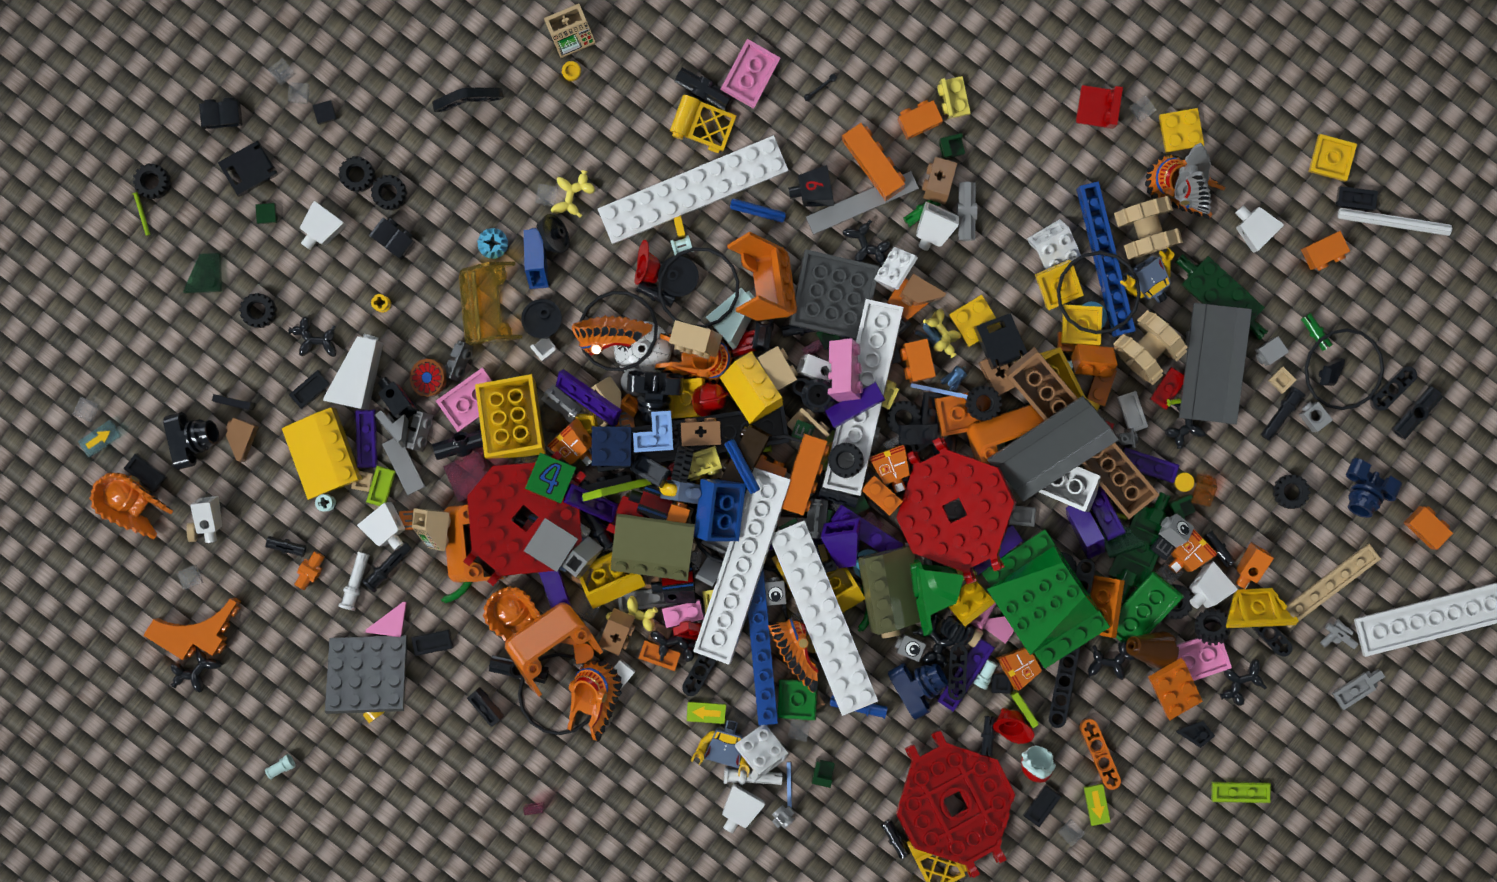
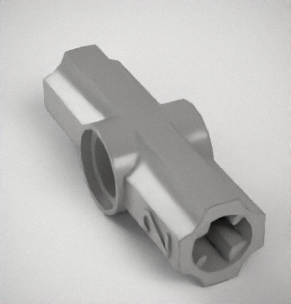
[956,182,978,241]

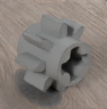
[772,805,795,829]

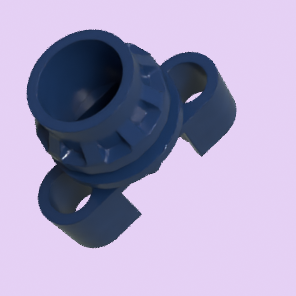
[1346,458,1402,518]
[888,663,948,720]

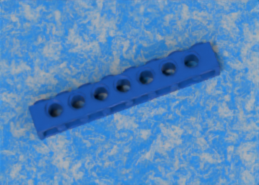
[1076,181,1136,337]
[748,569,778,725]

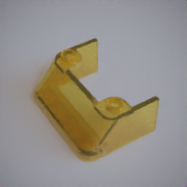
[459,262,522,345]

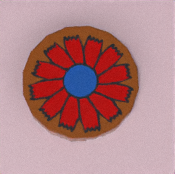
[410,358,447,397]

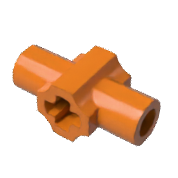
[294,551,325,590]

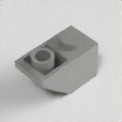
[561,536,604,579]

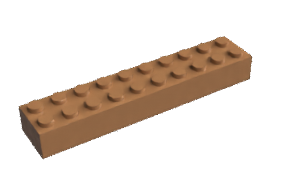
[1005,347,1159,519]

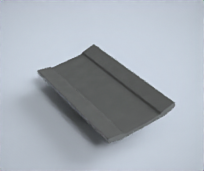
[1179,303,1252,425]
[987,396,1119,501]

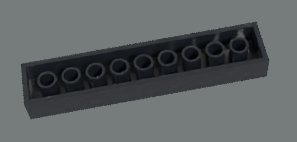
[597,405,789,472]

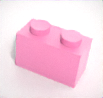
[662,599,704,628]

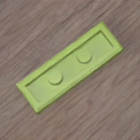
[1211,782,1271,803]

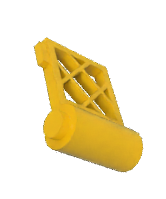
[670,95,737,154]
[907,840,967,882]

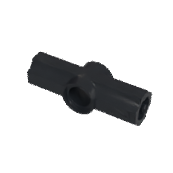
[674,67,732,110]
[752,319,774,352]
[1391,386,1443,440]
[432,430,483,460]
[489,655,549,684]

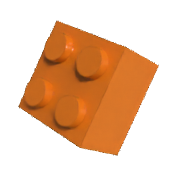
[899,339,936,383]

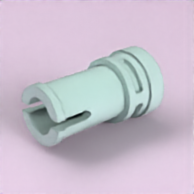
[973,660,998,690]
[265,754,296,779]

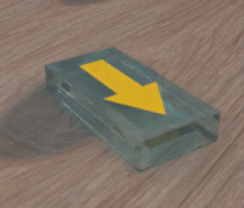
[78,420,122,457]

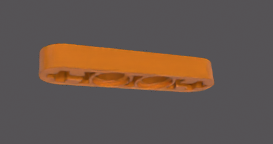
[1080,718,1121,790]

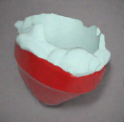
[1021,745,1056,783]

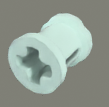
[670,235,694,255]
[315,494,336,512]

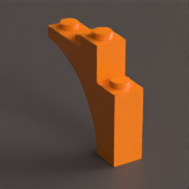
[143,597,241,660]

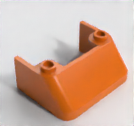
[727,232,797,321]
[967,405,1044,464]
[444,505,507,583]
[505,602,603,697]

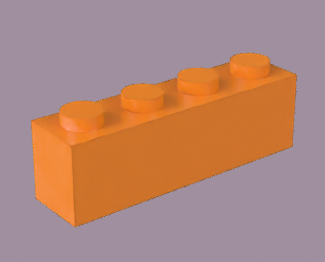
[842,123,906,202]
[782,433,829,515]

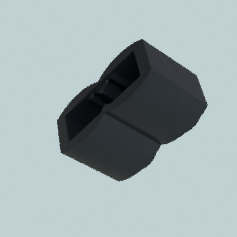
[199,98,243,129]
[369,217,415,260]

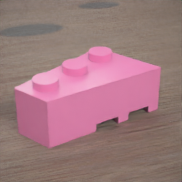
[828,338,863,402]

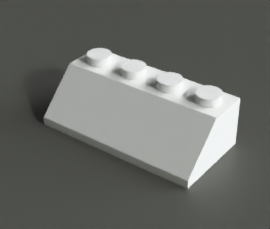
[1039,467,1101,512]

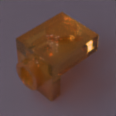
[1191,474,1218,507]

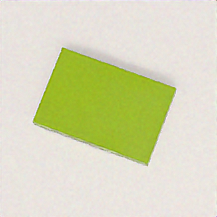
[582,478,651,502]

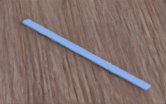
[910,383,968,399]
[787,762,792,808]

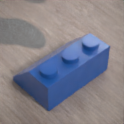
[694,479,746,541]

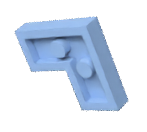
[633,411,674,452]

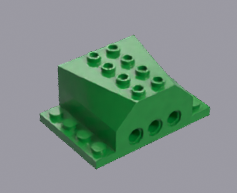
[982,529,1111,669]

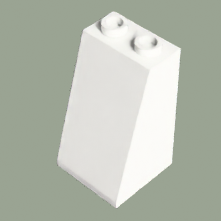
[323,334,383,410]

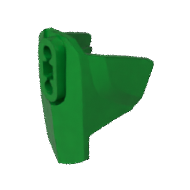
[910,559,963,636]

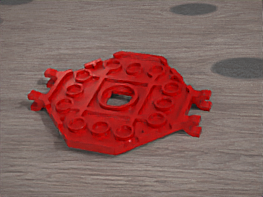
[896,437,1016,584]
[463,451,586,586]
[896,731,1015,878]

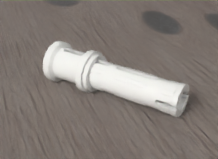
[338,552,370,611]
[724,766,782,785]

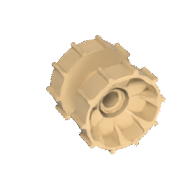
[1114,196,1183,259]
[1113,310,1188,385]

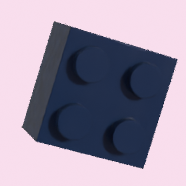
[592,426,632,466]

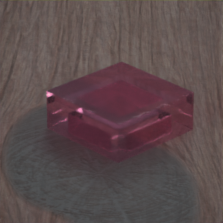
[802,339,823,355]
[523,802,545,815]

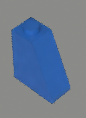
[524,228,549,289]

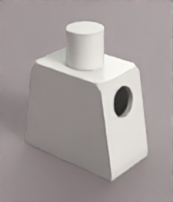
[300,201,347,250]
[916,201,959,251]
[1235,205,1284,253]
[796,354,832,383]
[190,496,222,543]
[357,502,405,551]
[1189,562,1238,609]
[722,783,765,833]

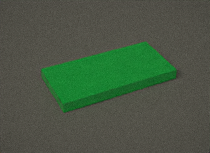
[1116,571,1183,642]

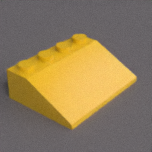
[475,374,546,459]
[282,407,362,500]

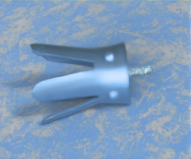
[915,323,942,347]
[940,366,967,392]

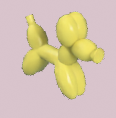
[551,170,595,218]
[923,308,961,358]
[606,596,658,638]

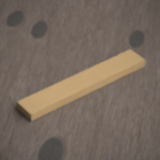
[1286,544,1381,628]

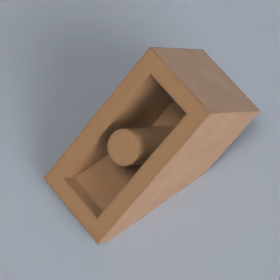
[899,274,946,306]
[226,418,259,462]

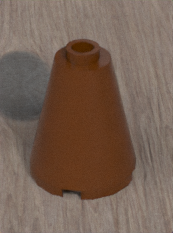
[1126,631,1179,670]

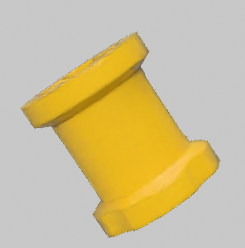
[371,294,392,313]

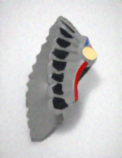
[1174,143,1212,214]

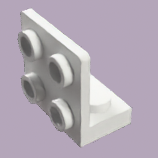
[1027,220,1081,270]
[874,247,918,292]
[735,725,788,782]

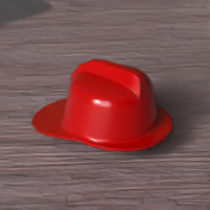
[634,240,661,285]
[692,382,729,417]
[993,708,1035,744]

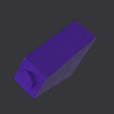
[1066,505,1105,559]
[821,518,861,568]

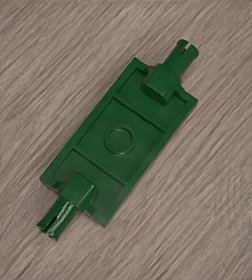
[1175,253,1268,340]
[1107,492,1171,602]

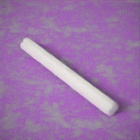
[1338,208,1452,236]

